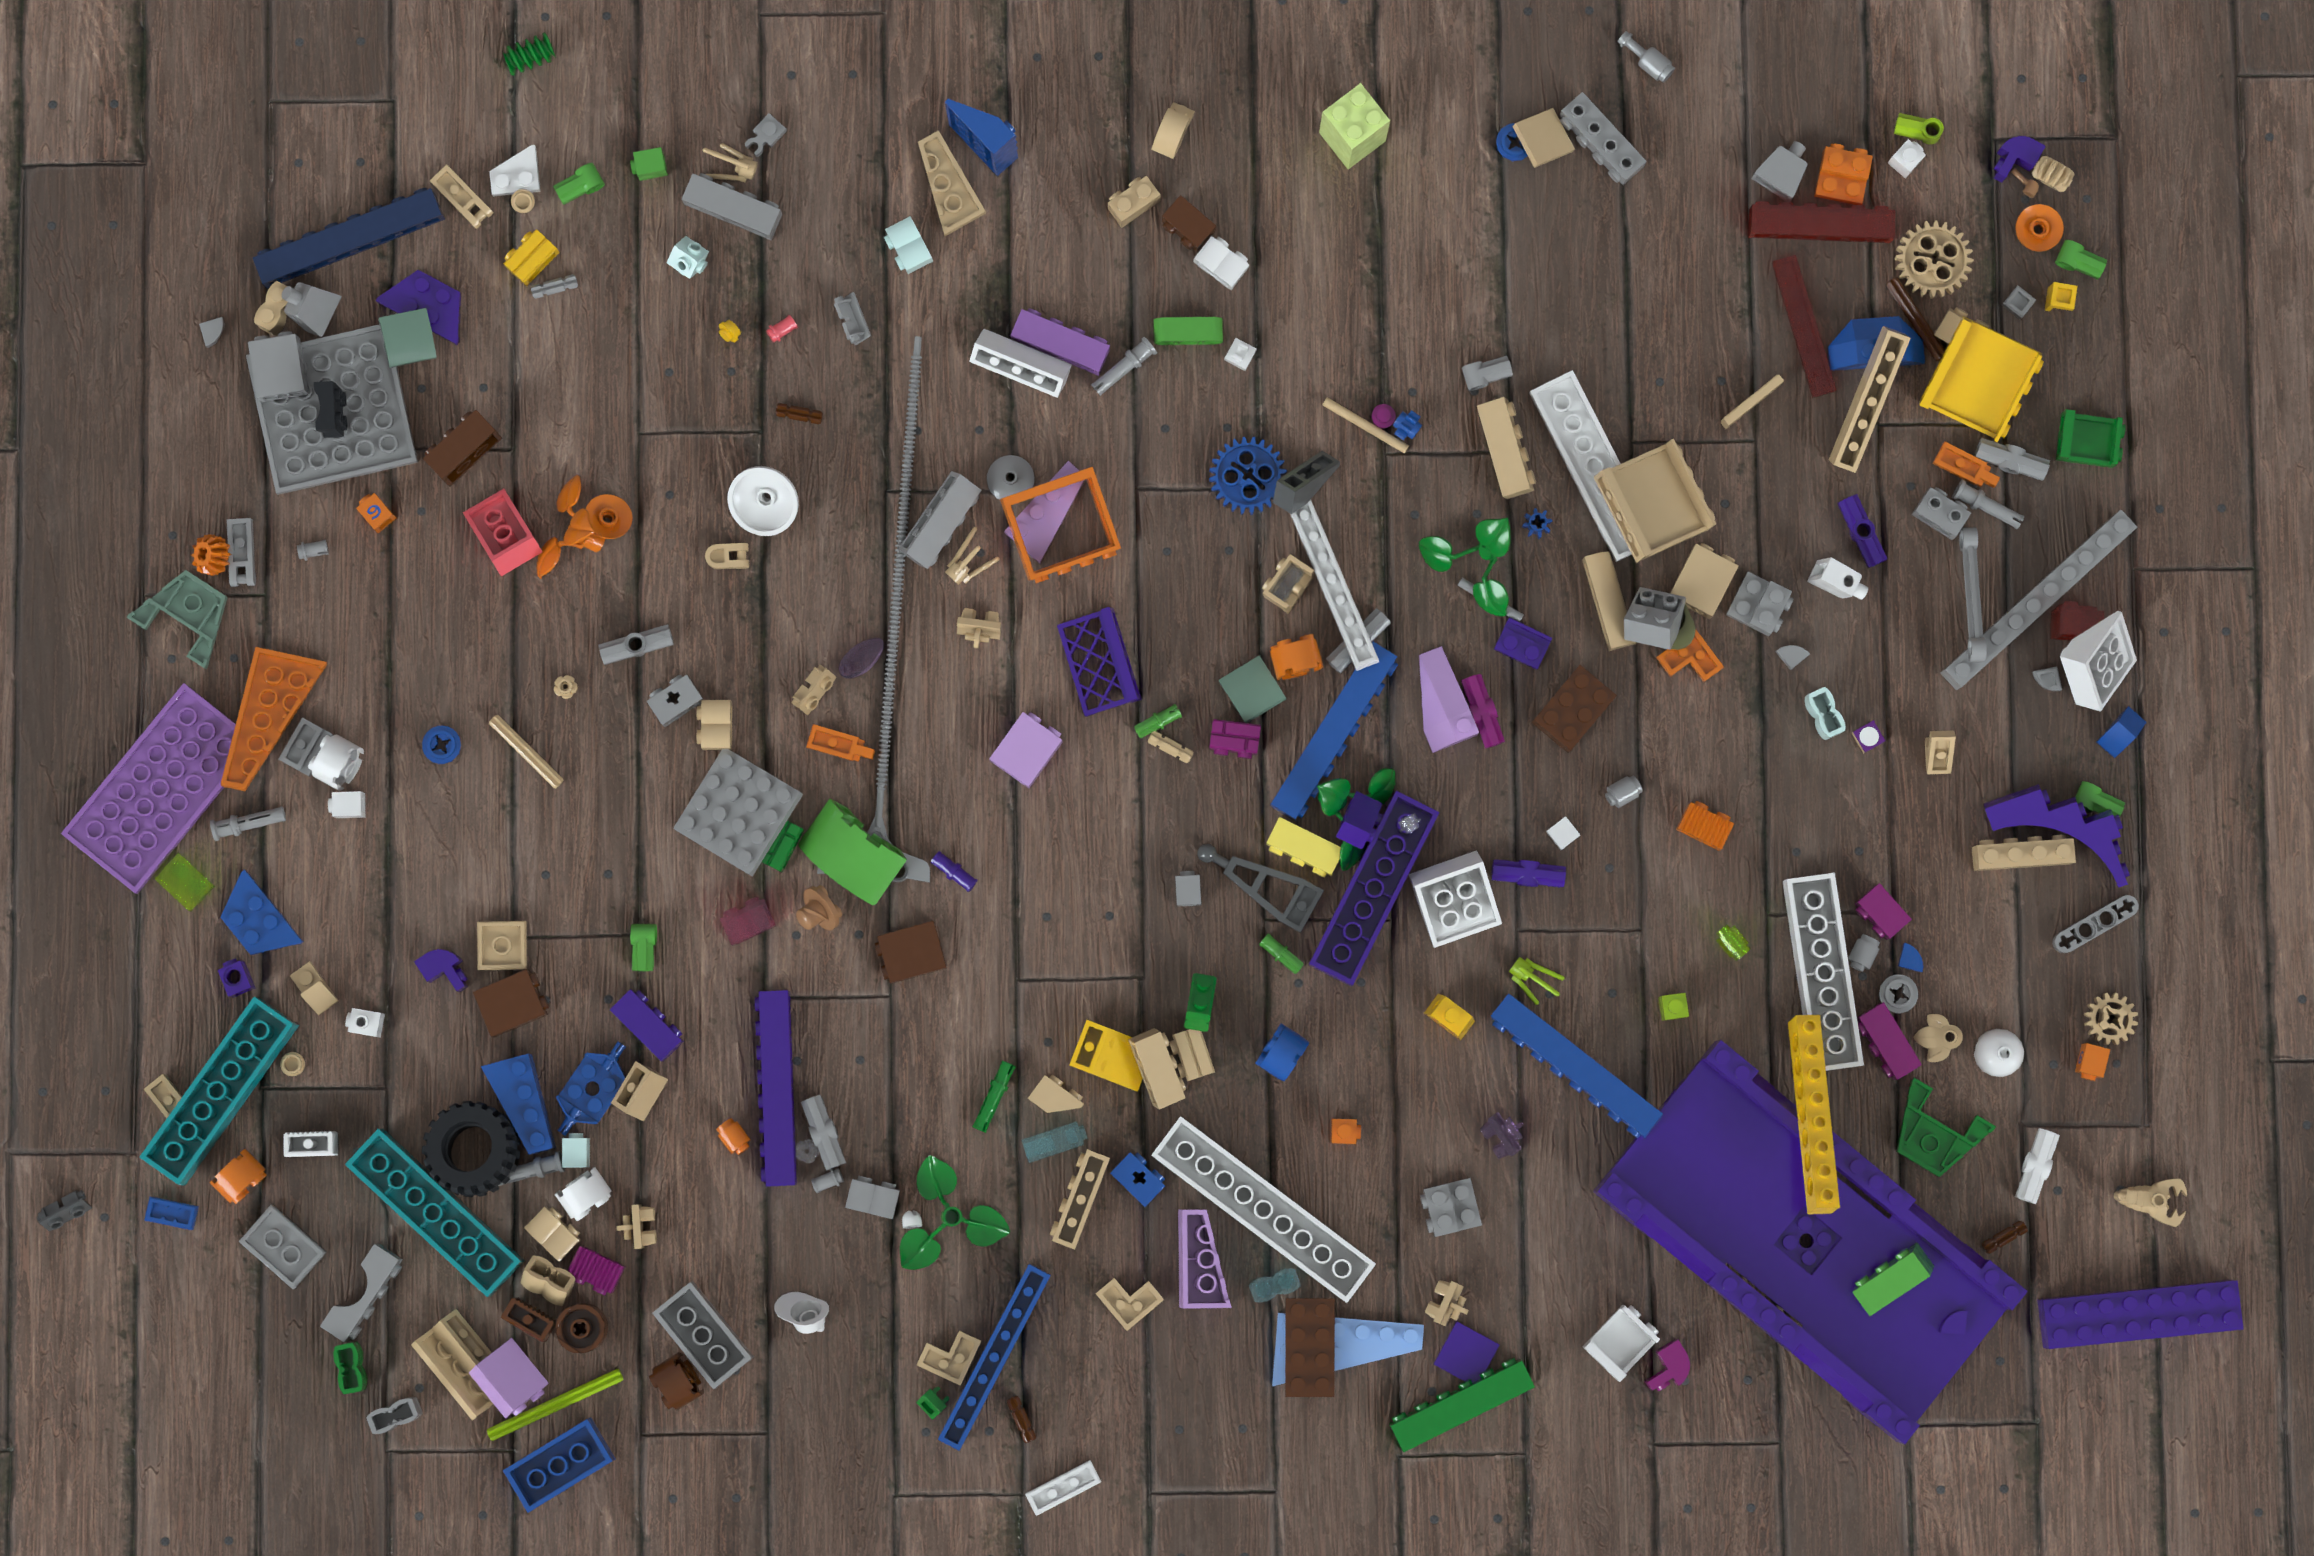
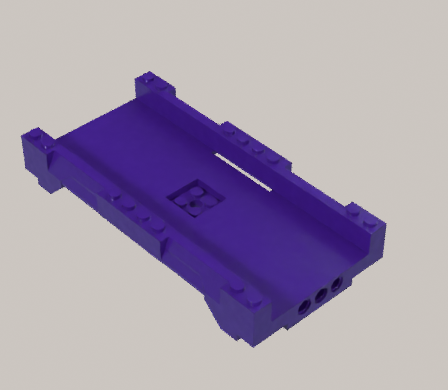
[1593,1040,2028,1445]

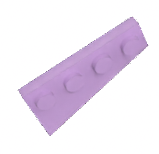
[1004,461,1085,564]

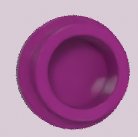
[1372,404,1396,428]

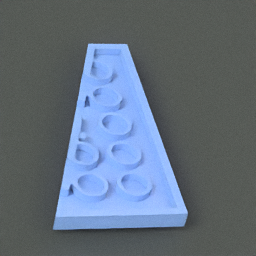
[1272,1313,1424,1386]

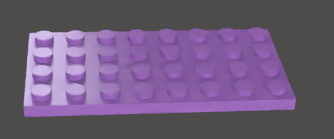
[61,683,236,894]

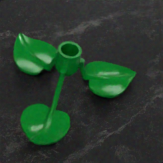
[1418,518,1511,616]
[1317,768,1396,871]
[900,1155,1010,1270]

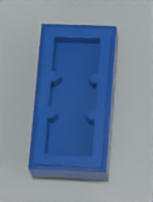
[144,1196,199,1230]

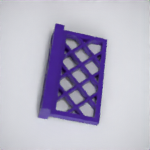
[1057,607,1142,717]

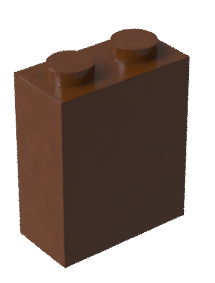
[874,921,947,984]
[473,969,549,1038]

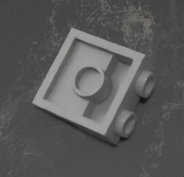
[1726,572,1794,636]
[1420,1178,1482,1237]

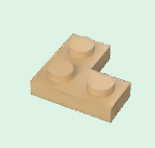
[1096,1278,1164,1331]
[917,1330,981,1386]

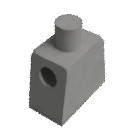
[1751,141,1808,203]
[282,282,342,337]

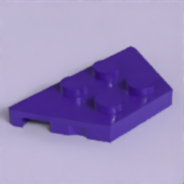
[376,270,461,345]

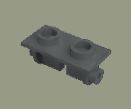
[38,1190,92,1231]

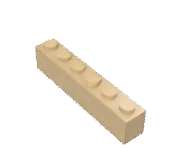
[1829,326,1911,473]

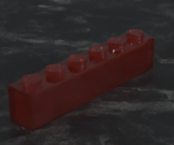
[1748,201,1895,243]

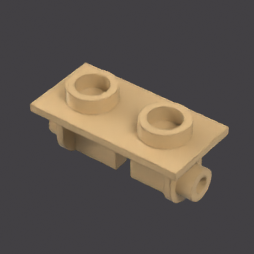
[791,665,837,715]

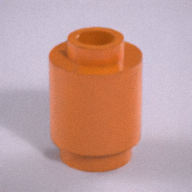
[716,1118,751,1155]

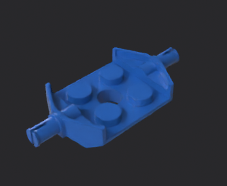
[556,1041,626,1136]

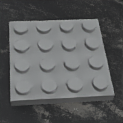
[673,749,803,877]

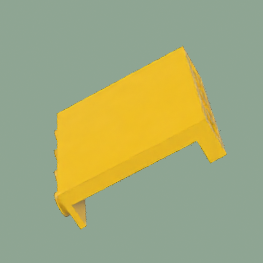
[1919,316,2044,442]

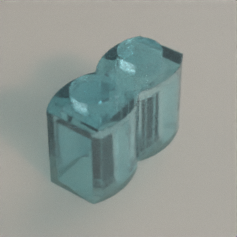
[1248,1268,1301,1302]

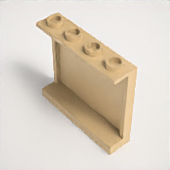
[1594,439,1716,563]

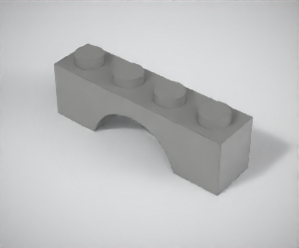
[320,1243,403,1342]

